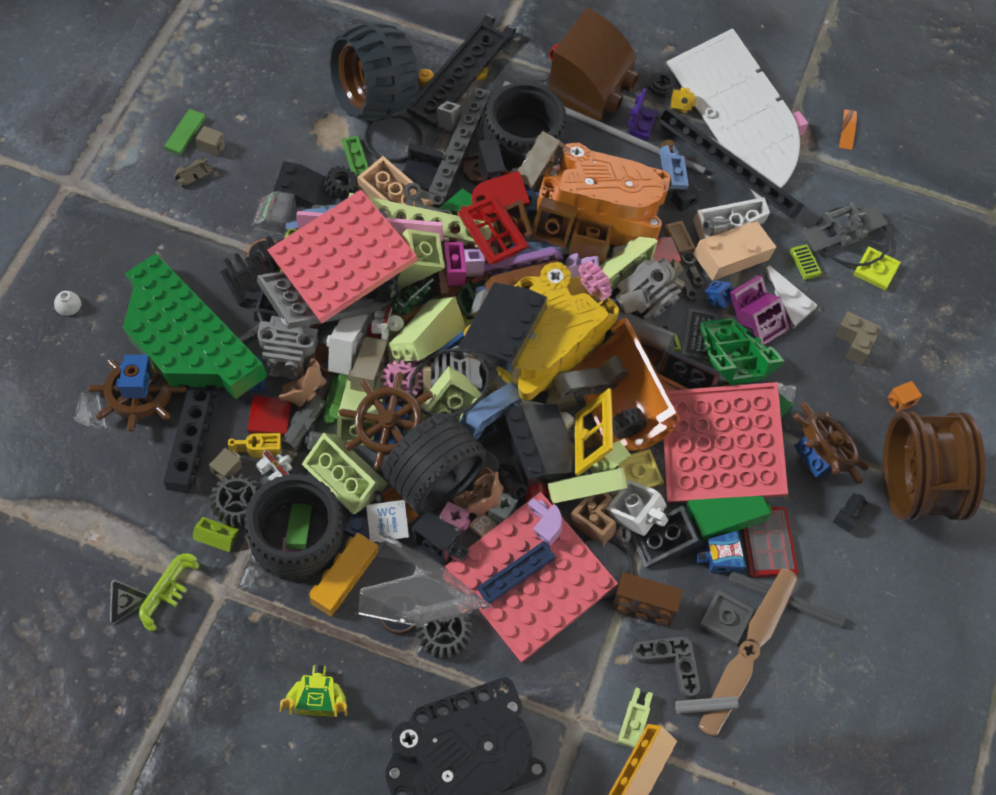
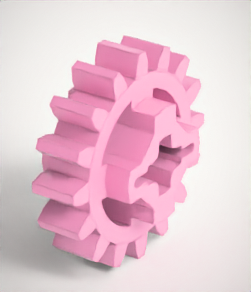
[578,260,612,301]
[380,360,423,402]

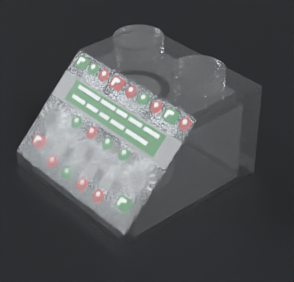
[251,191,296,235]

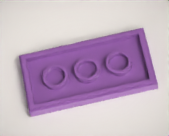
[484,246,564,276]

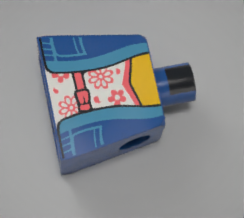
[695,531,746,574]

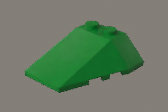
[699,318,784,385]

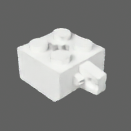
[606,480,668,536]

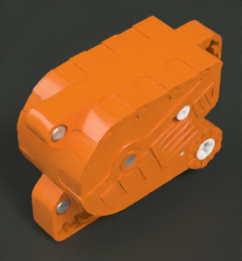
[536,143,670,246]

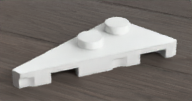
[766,266,817,329]

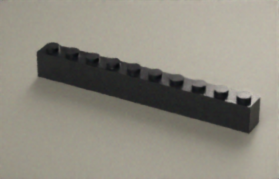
[655,105,805,219]

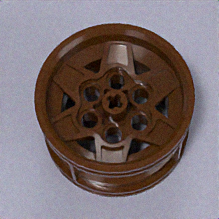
[883,412,985,520]

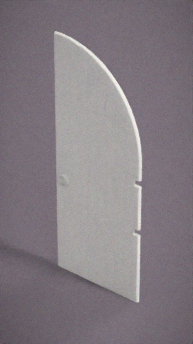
[666,28,800,199]

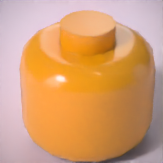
[418,69,434,87]

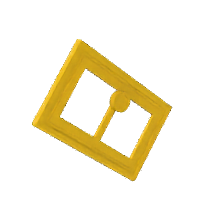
[575,388,613,476]

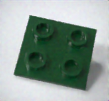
[391,279,433,316]

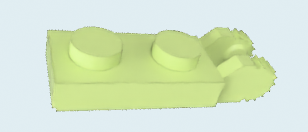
[617,688,653,749]

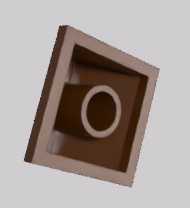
[491,200,533,249]

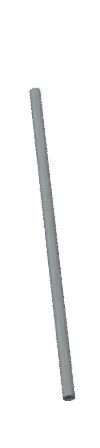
[503,81,706,174]

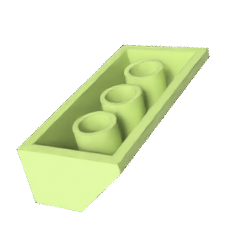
[600,237,658,291]
[405,367,481,435]
[302,433,388,514]

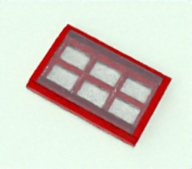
[743,507,798,578]

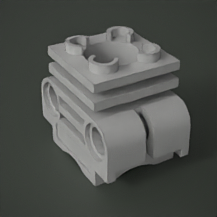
[615,257,681,319]
[258,316,318,380]
[431,346,482,393]

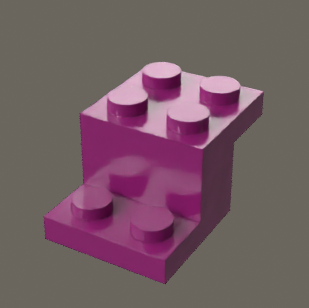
[730,276,790,345]

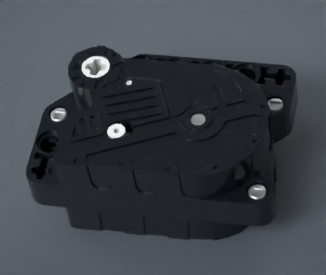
[385,677,547,795]

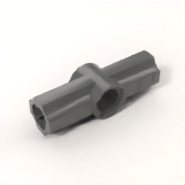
[281,395,326,451]

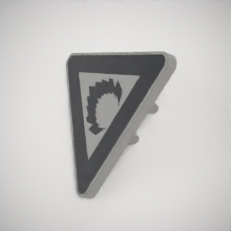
[110,580,149,624]

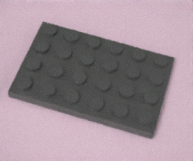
[257,271,392,329]

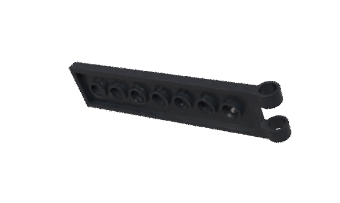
[407,14,516,128]

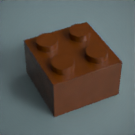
[531,197,578,249]
[569,218,613,263]

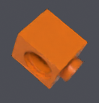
[888,381,922,412]

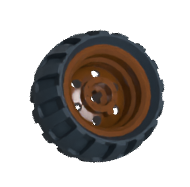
[329,23,419,121]

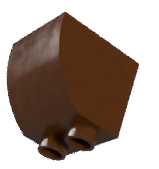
[548,7,639,122]

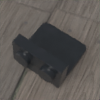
[402,143,444,191]

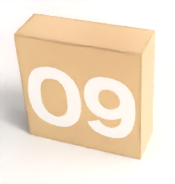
[469,514,497,538]

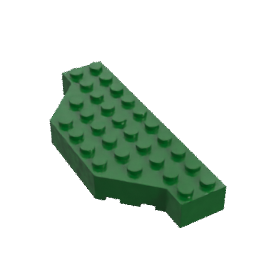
[123,253,267,399]

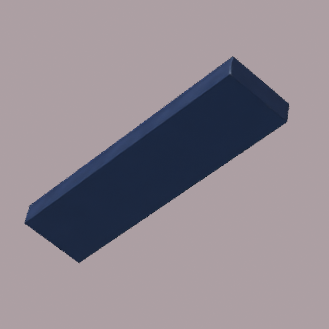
[477,541,556,606]

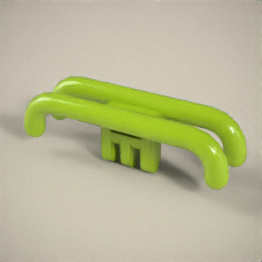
[139,553,199,632]

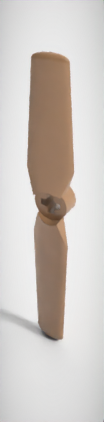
[698,568,798,736]

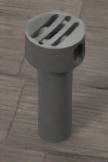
[595,298,675,353]

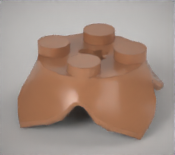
[279,358,327,407]
[452,467,504,518]

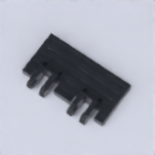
[219,236,285,305]

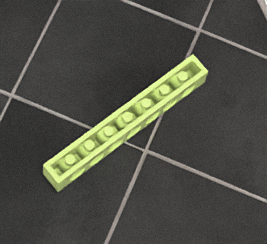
[348,193,494,249]

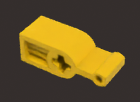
[228,433,282,458]

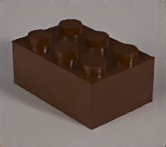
[612,572,683,626]

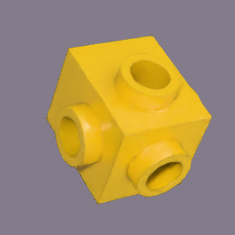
[670,87,697,113]

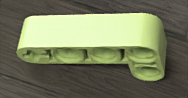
[548,468,628,503]

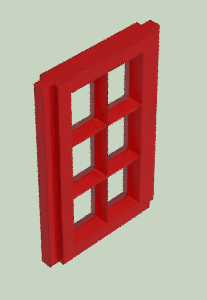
[457,195,529,265]

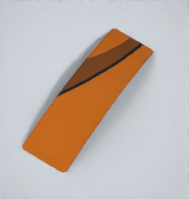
[839,109,857,150]

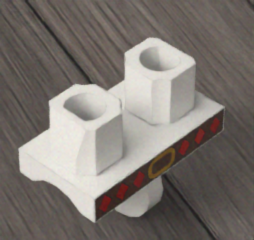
[372,306,404,340]
[256,450,292,481]

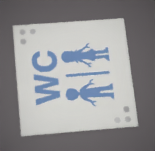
[366,500,409,542]

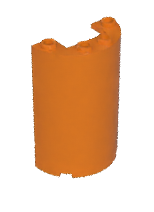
[570,318,680,452]

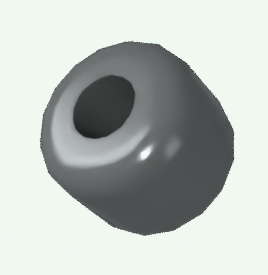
[304,431,323,451]

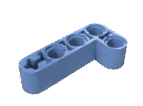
[460,382,523,440]

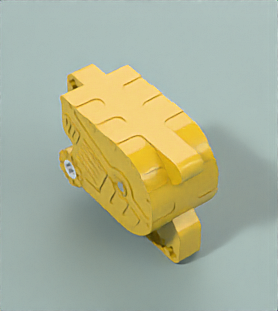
[464,262,619,401]

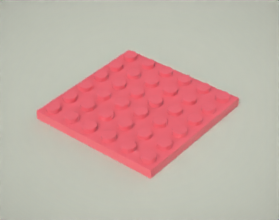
[268,190,418,323]
[664,382,788,504]
[445,492,618,663]

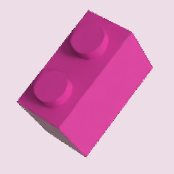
[444,242,466,286]

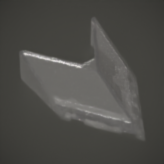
[358,531,491,627]

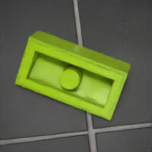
[193,517,240,552]

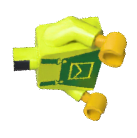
[279,665,348,717]

